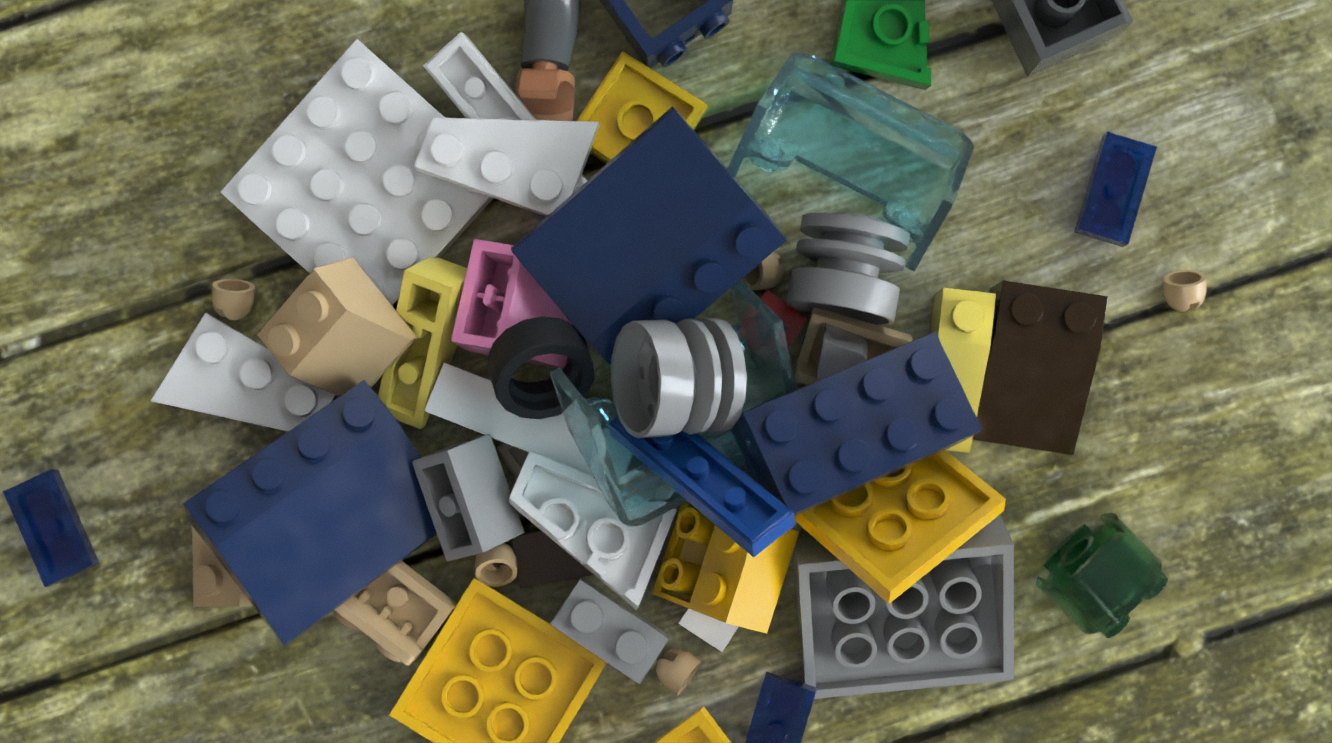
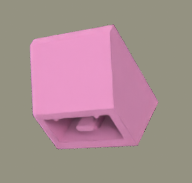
[451,239,573,369]

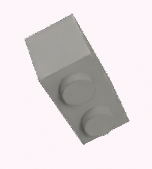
[412,434,525,561]
[550,577,669,684]

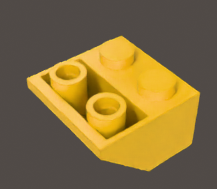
[652,498,800,634]

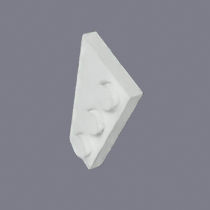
[414,117,600,217]
[151,313,339,431]
[509,451,677,611]

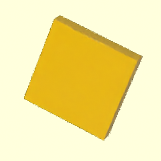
[577,51,708,164]

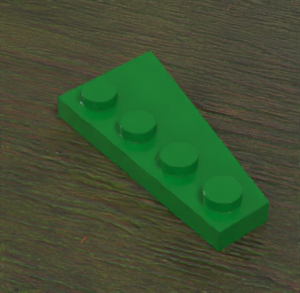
[829,0,931,90]

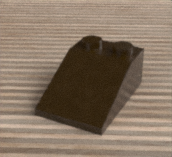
[972,280,1108,455]

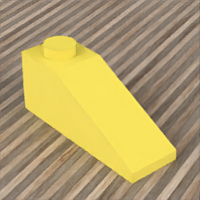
[378,257,467,430]
[929,287,996,453]

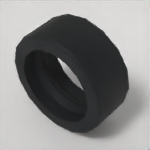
[487,316,595,419]

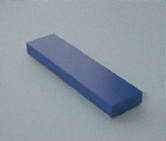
[608,416,795,558]

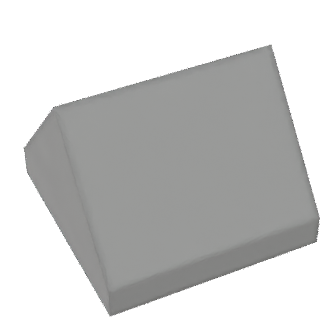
[816,323,868,381]

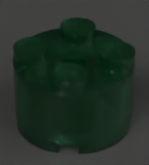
[1036,513,1168,638]

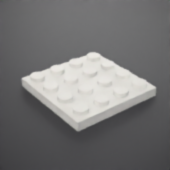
[221,39,494,309]

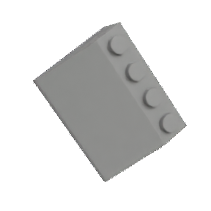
[792,515,1014,700]

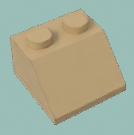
[257,257,418,397]

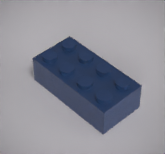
[731,332,983,516]

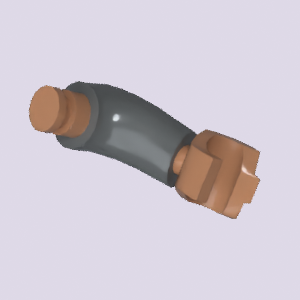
[515,0,580,121]

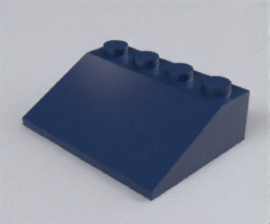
[511,106,787,365]
[183,380,437,647]

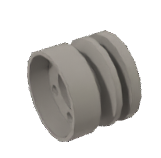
[786,212,910,325]
[611,318,747,438]

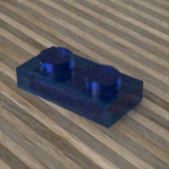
[1074,132,1157,247]
[3,469,100,587]
[745,671,817,743]

